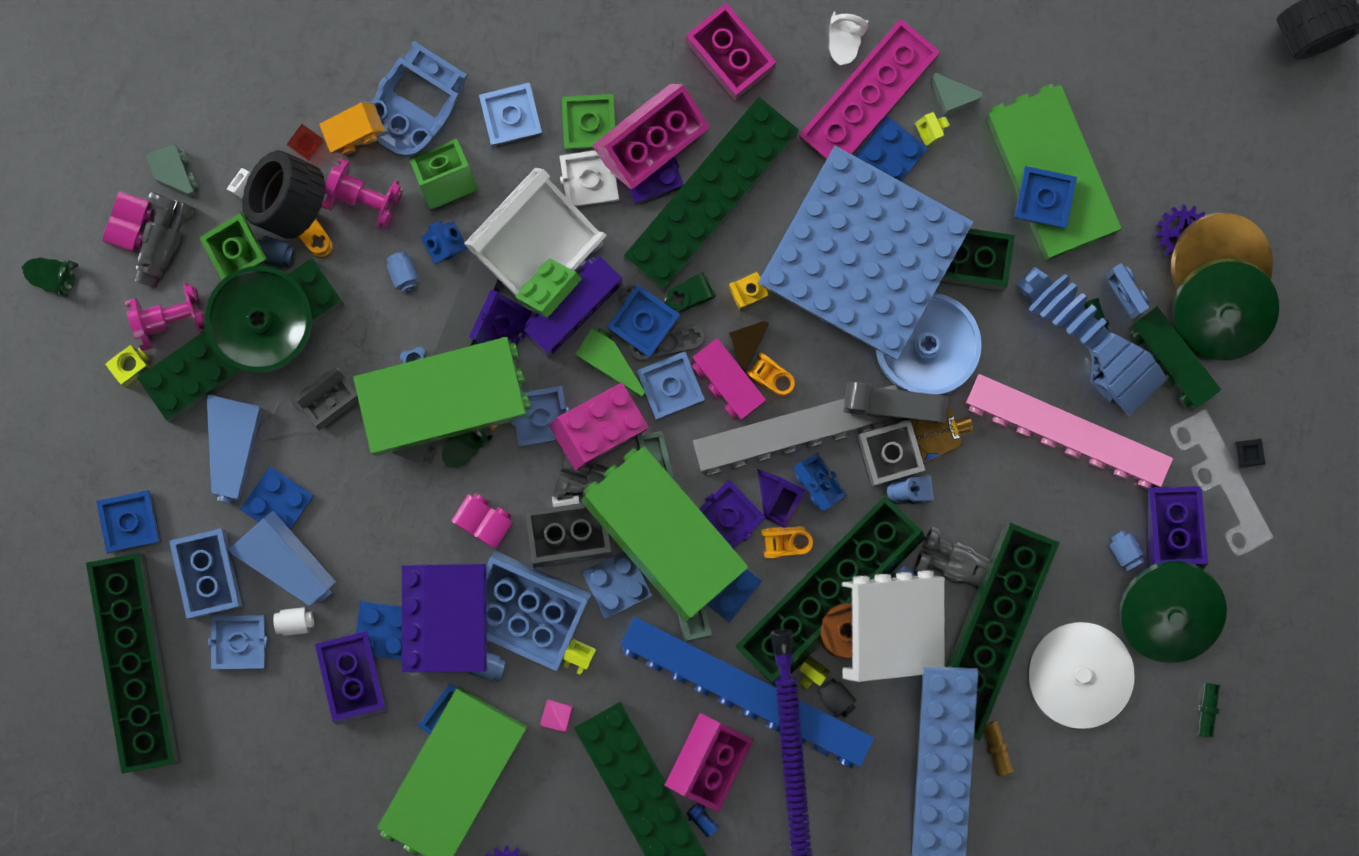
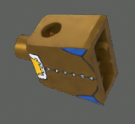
[911,410,973,464]

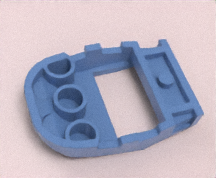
[371,41,468,155]

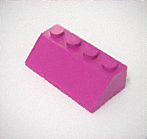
[592,84,710,189]

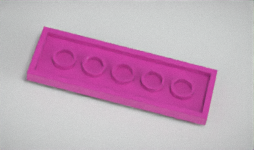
[799,18,940,160]

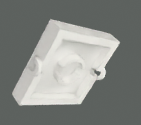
[560,150,619,207]

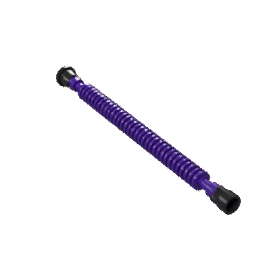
[771,629,812,856]

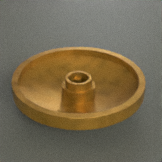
[1171,213,1273,291]

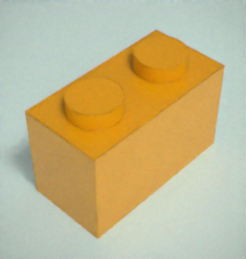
[319,102,385,156]

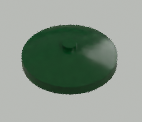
[1172,258,1280,361]
[204,266,313,373]
[1119,561,1227,663]

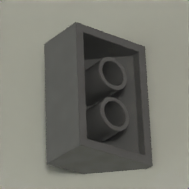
[525,503,612,568]

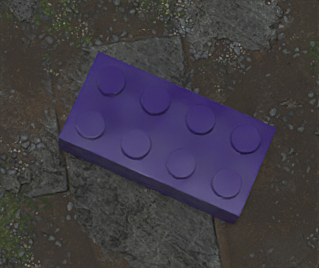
[525,256,623,358]

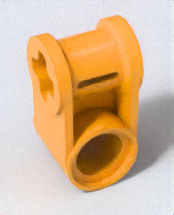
[297,218,333,258]
[745,352,795,398]
[761,526,813,558]

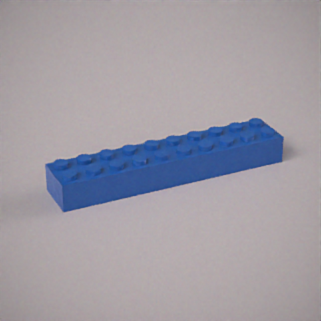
[620,617,874,769]

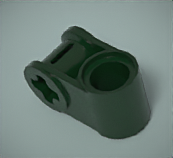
[664,272,717,313]

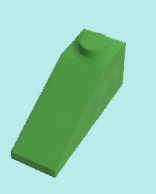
[575,328,645,399]

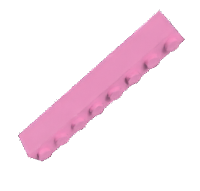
[964,374,1173,490]

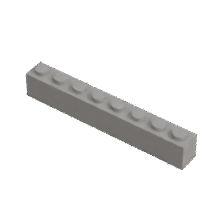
[692,384,900,476]

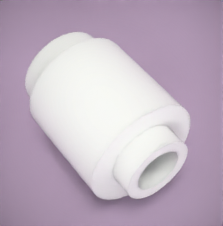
[274,607,314,636]

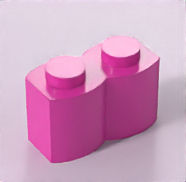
[102,191,154,253]
[451,493,513,550]

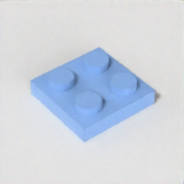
[479,83,542,147]

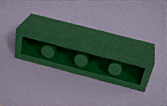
[1129,306,1221,411]

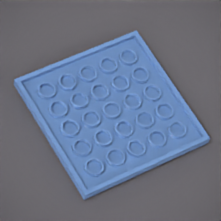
[758,145,974,361]

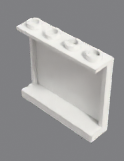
[464,168,607,311]
[842,571,945,682]

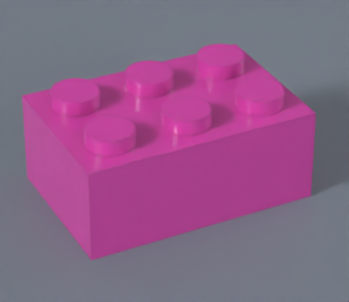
[686,3,776,101]
[549,383,649,471]
[665,713,754,812]

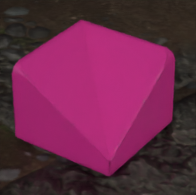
[540,700,573,732]

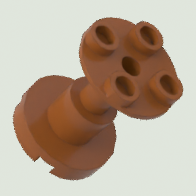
[820,604,853,659]

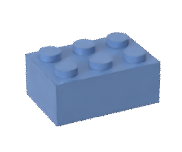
[169,528,243,620]

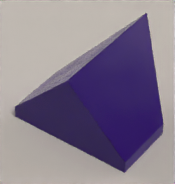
[757,469,806,528]

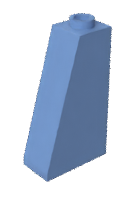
[207,395,263,504]
[228,511,336,606]

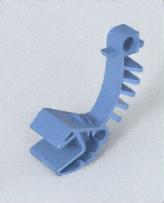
[1016,267,1167,416]

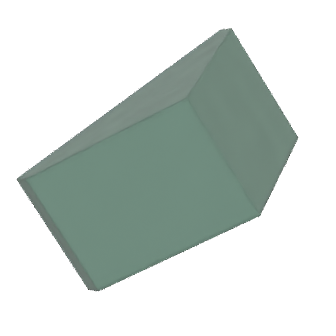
[931,72,983,116]

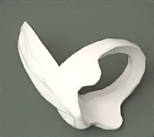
[829,11,868,66]

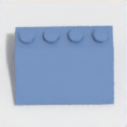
[486,551,592,671]

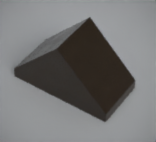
[729,321,769,372]

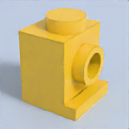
[728,272,768,311]

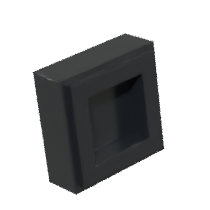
[1234,438,1265,468]

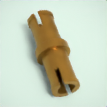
[984,720,1014,776]

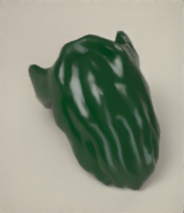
[22,257,79,298]
[442,430,493,468]

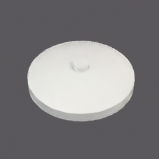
[1027,622,1135,729]

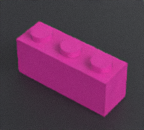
[691,338,766,422]

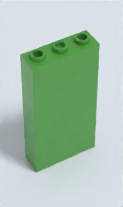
[986,84,1122,261]
[353,337,531,456]
[581,446,748,622]
[377,687,528,856]

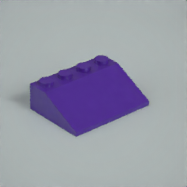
[402,564,487,672]

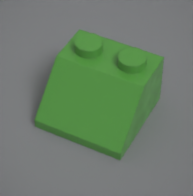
[409,139,478,209]
[199,212,267,280]

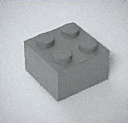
[858,420,925,487]

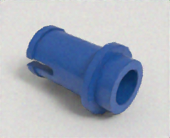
[686,803,720,838]

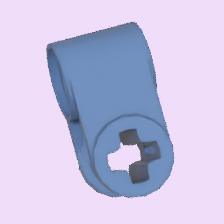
[887,475,934,505]

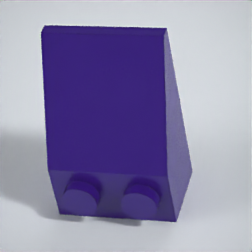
[1148,486,1209,568]
[315,631,388,725]

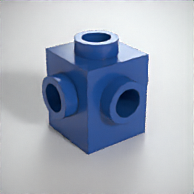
[421,220,468,265]

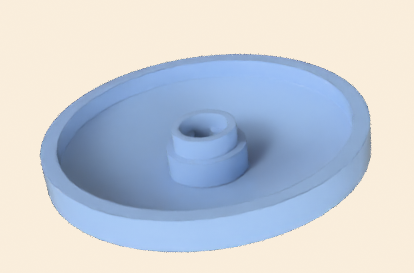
[876,293,982,395]

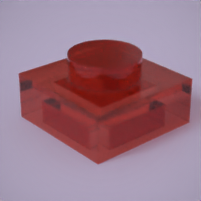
[286,124,324,161]

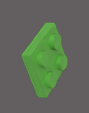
[561,94,615,150]
[515,258,582,318]

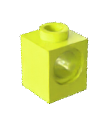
[105,345,150,387]

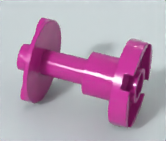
[322,158,403,230]
[125,282,205,351]

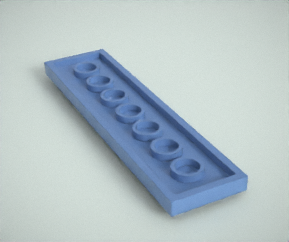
[911,666,978,856]

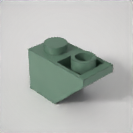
[145,143,198,198]

